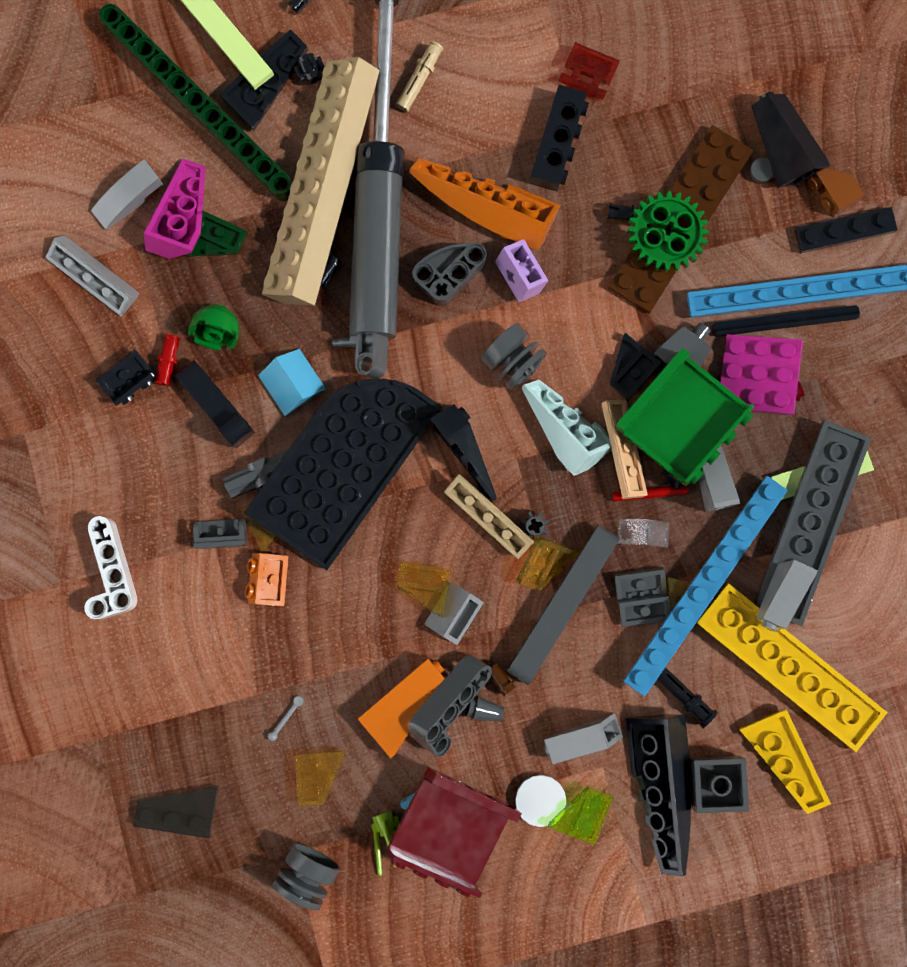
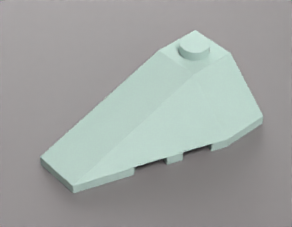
[522,380,612,476]

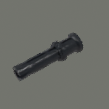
[657,667,718,729]

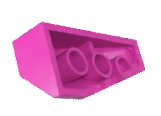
[144,159,206,259]

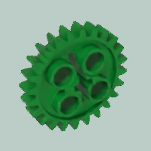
[627,191,709,273]

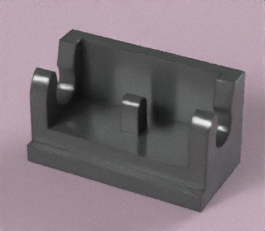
[193,519,248,549]

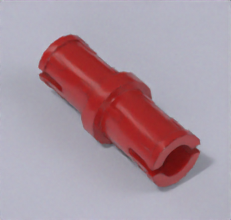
[154,334,181,386]

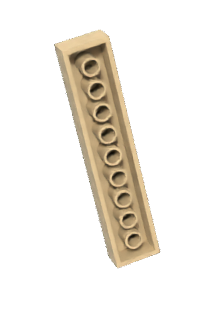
[262,57,380,306]

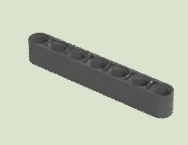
[506,524,620,685]

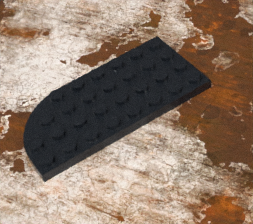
[244,378,443,571]

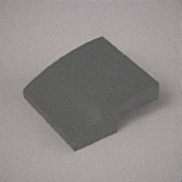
[613,567,671,627]

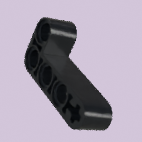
[175,360,255,449]

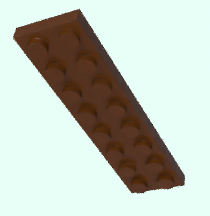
[608,125,754,314]

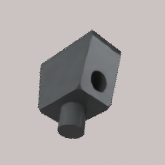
[653,322,711,367]

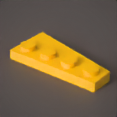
[739,708,831,814]

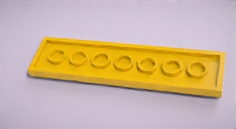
[696,583,888,752]

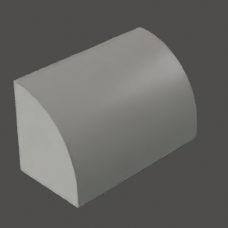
[424,582,484,645]

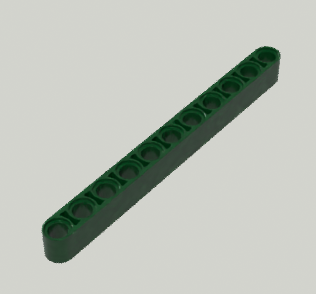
[99,3,292,201]

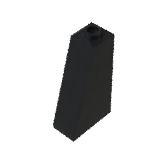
[751,92,830,188]

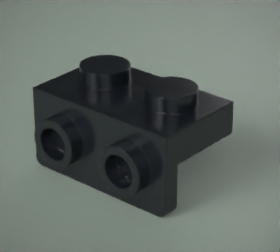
[96,349,156,406]

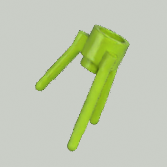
[371,811,400,876]

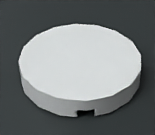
[515,774,566,827]

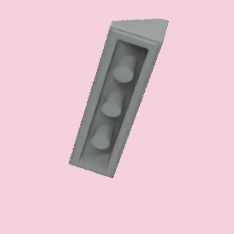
[45,235,139,316]

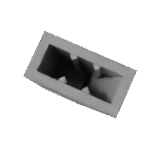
[699,446,740,512]
[755,560,818,632]
[544,713,623,764]

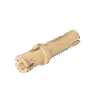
[395,41,444,113]

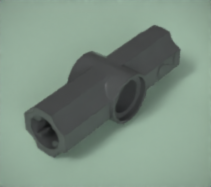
[223,450,288,499]

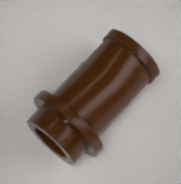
[490,663,515,696]

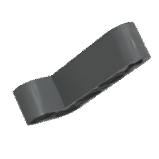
[408,655,492,757]

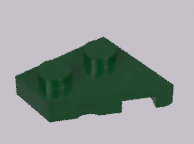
[185,211,248,257]

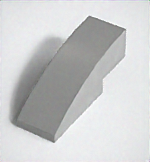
[91,159,163,231]

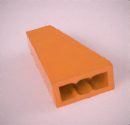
[358,658,445,758]

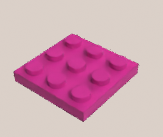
[720,334,803,416]

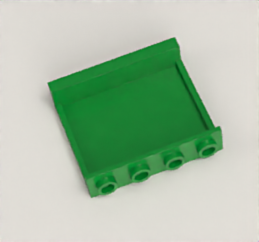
[616,348,755,487]

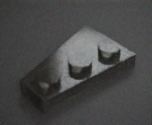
[133,786,219,838]

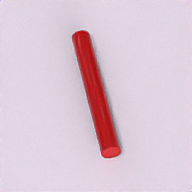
[612,485,688,502]

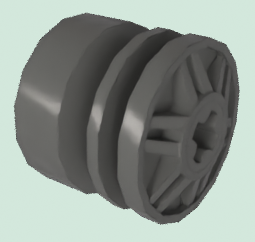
[480,323,547,390]
[272,843,341,910]

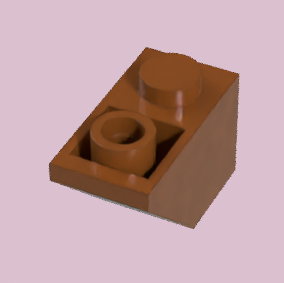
[809,168,865,217]

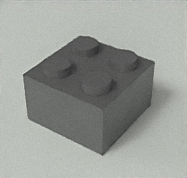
[690,755,749,813]

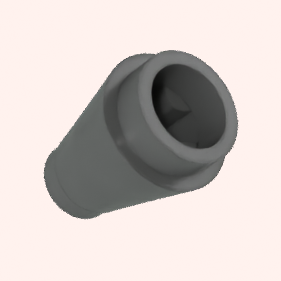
[465,695,504,722]

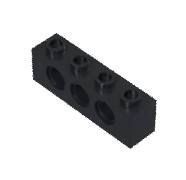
[530,84,589,192]

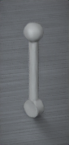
[268,696,304,741]

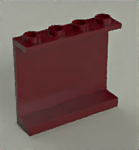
[385,767,522,898]

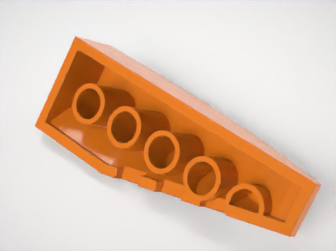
[409,158,560,251]

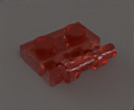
[558,42,620,100]

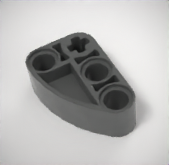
[412,243,487,306]

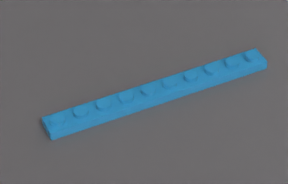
[686,265,907,318]
[622,476,788,697]

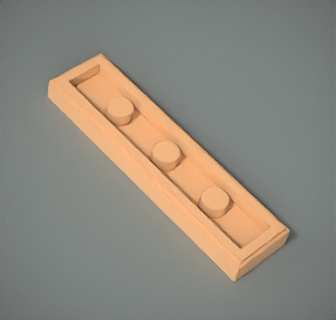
[601,400,648,499]

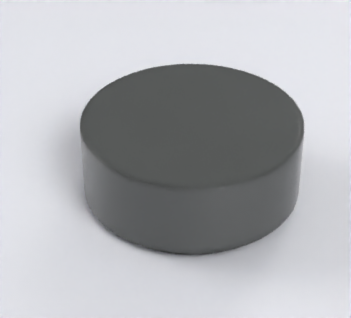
[749,157,774,184]

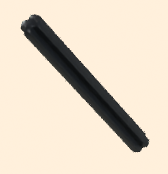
[712,305,860,337]

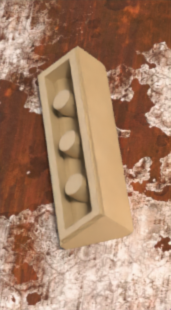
[444,474,534,559]

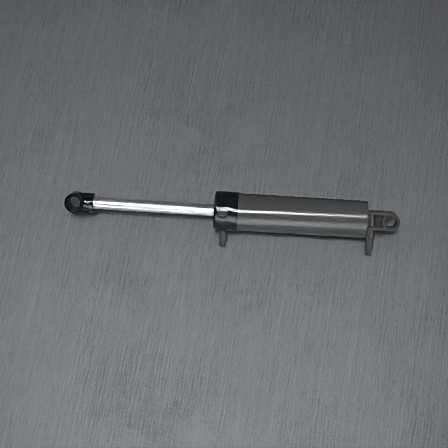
[332,0,405,379]

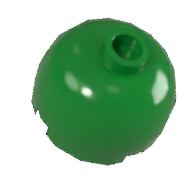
[188,304,240,351]

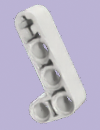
[84,516,137,619]

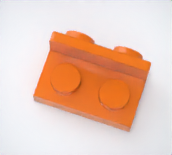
[245,553,288,606]

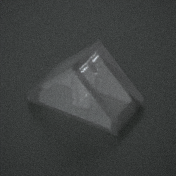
[618,519,669,548]

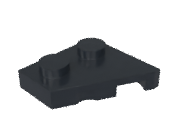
[610,333,662,401]

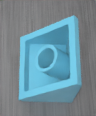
[258,349,327,417]

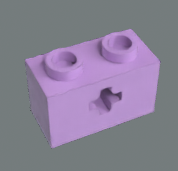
[495,239,548,302]

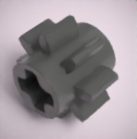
[520,512,550,542]

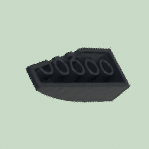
[626,714,691,877]

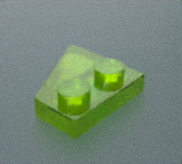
[548,786,613,845]

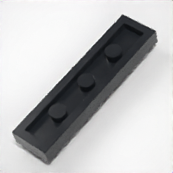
[794,207,898,254]

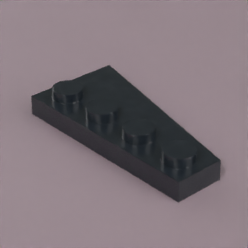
[219,29,308,131]

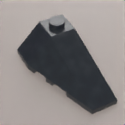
[430,404,497,503]

